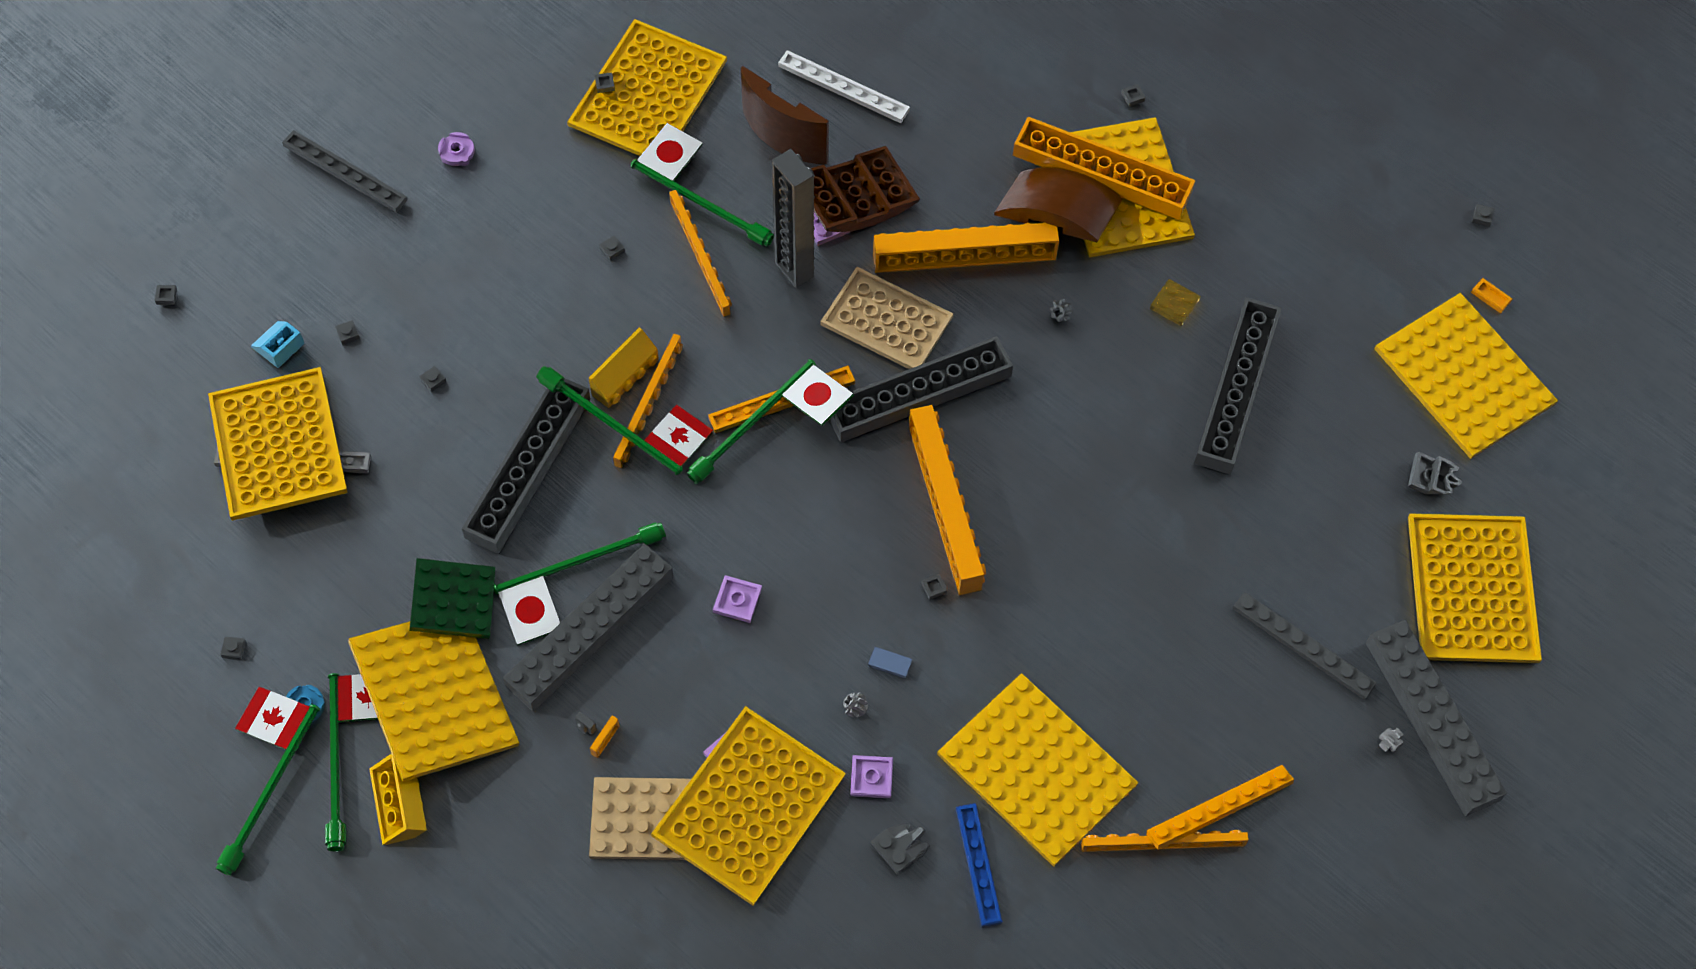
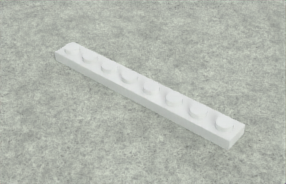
[778,50,910,123]

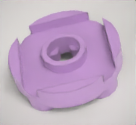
[438,132,475,166]

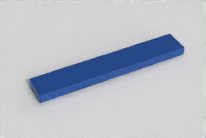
[956,803,1003,927]

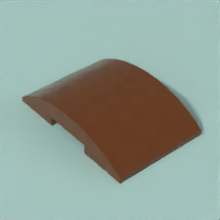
[741,66,829,164]
[811,146,920,232]
[994,167,1122,243]

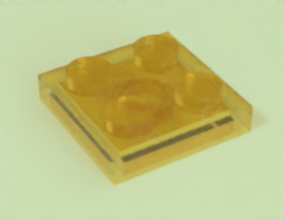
[1150,279,1201,326]

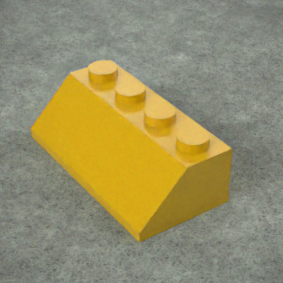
[589,327,659,408]
[369,753,427,845]

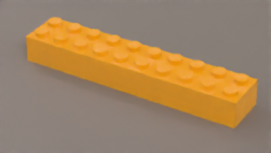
[1013,116,1195,220]
[873,222,1059,273]
[909,405,986,595]

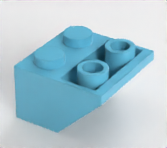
[251,321,305,368]

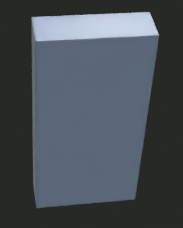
[868,647,912,679]

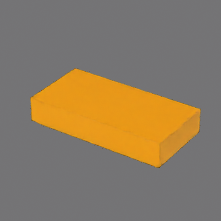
[1471,278,1513,314]
[590,715,620,758]

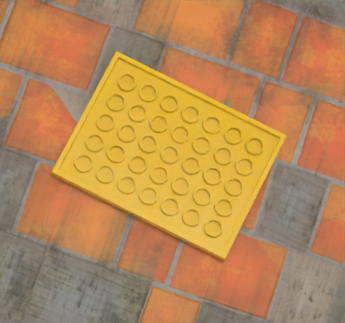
[567,19,727,156]
[1070,117,1195,258]
[1374,292,1558,459]
[208,367,348,521]
[1408,514,1542,663]
[348,621,519,782]
[937,673,1139,867]
[651,706,846,906]

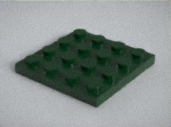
[409,558,495,639]

